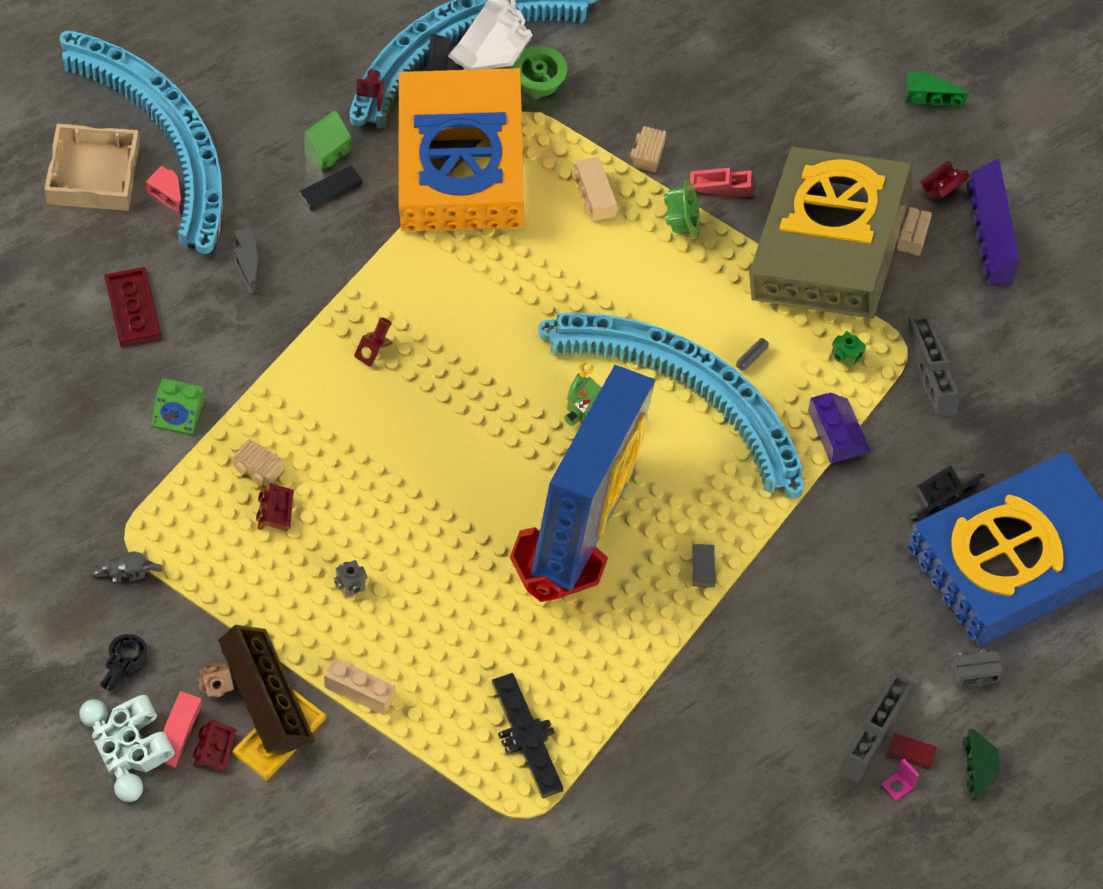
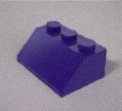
[808,393,871,463]

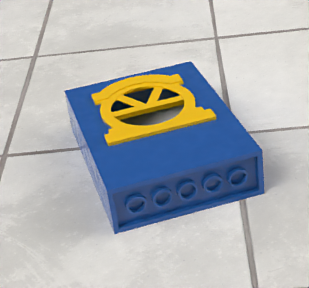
[531,365,656,591]

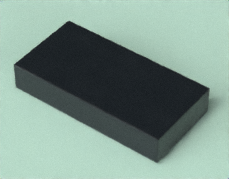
[425,34,452,71]

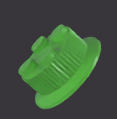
[511,46,567,98]
[664,180,700,238]

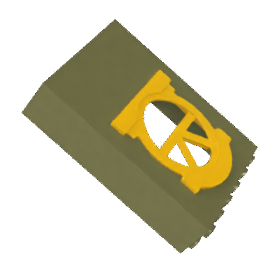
[749,146,912,319]

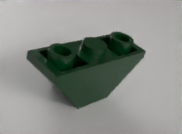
[962,729,1000,800]

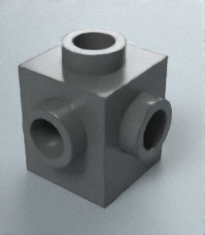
[334,560,367,598]

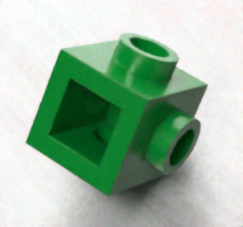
[831,331,867,369]

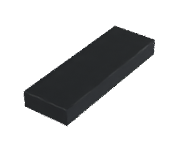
[299,165,362,209]

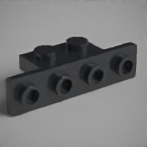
[909,466,985,520]

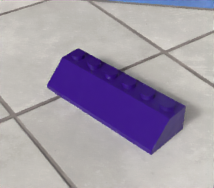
[967,159,1020,284]

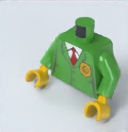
[564,360,602,426]

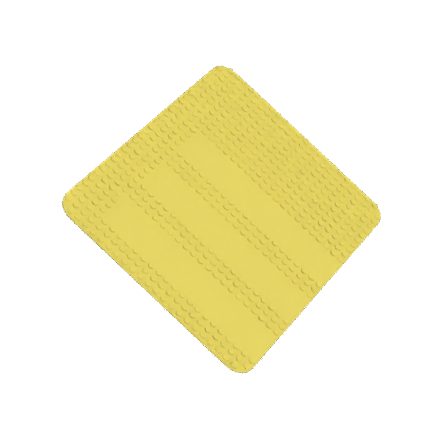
[124,112,908,819]

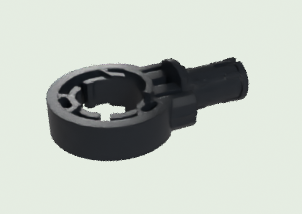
[100,634,147,691]

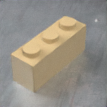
[572,156,617,222]
[324,658,395,716]

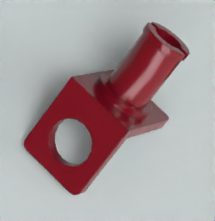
[356,70,384,112]
[354,317,392,366]

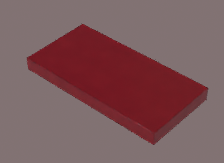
[104,267,162,347]

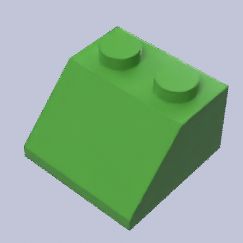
[304,110,351,171]

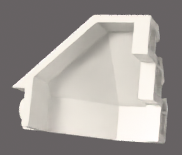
[448,0,533,70]

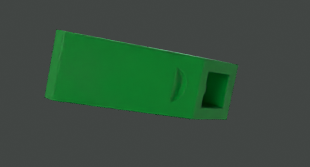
[905,72,968,106]

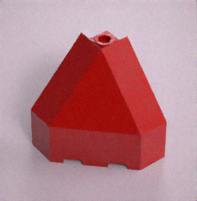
[510,527,608,602]

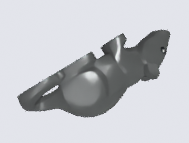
[91,551,163,583]

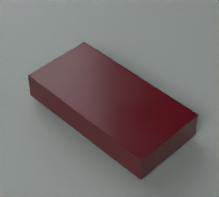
[887,733,937,769]

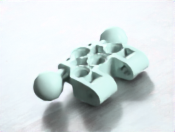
[79,695,175,802]

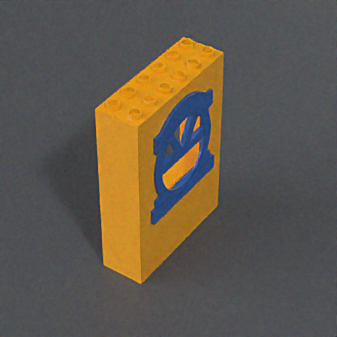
[399,68,525,232]

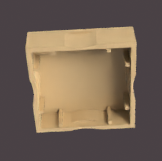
[44,124,140,211]

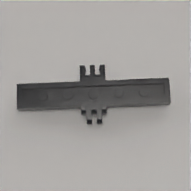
[492,673,564,799]

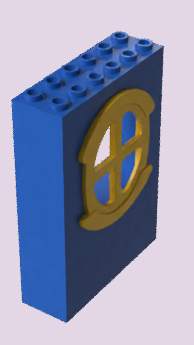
[908,451,1103,647]

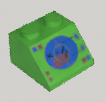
[151,378,205,436]

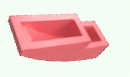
[690,168,755,197]
[163,691,202,768]

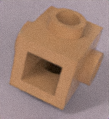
[197,663,234,698]

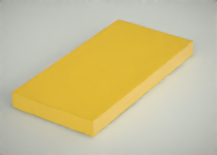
[232,690,326,781]

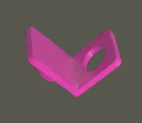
[881,759,919,801]

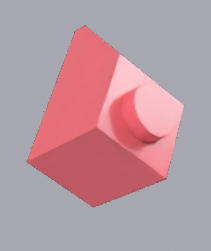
[146,166,182,214]

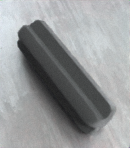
[736,338,769,371]

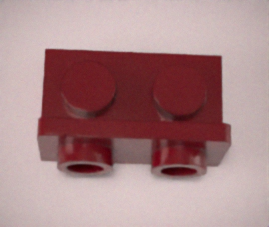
[920,161,970,199]
[256,483,294,532]
[192,719,237,772]

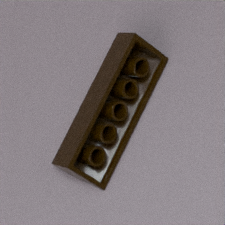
[218,625,315,754]

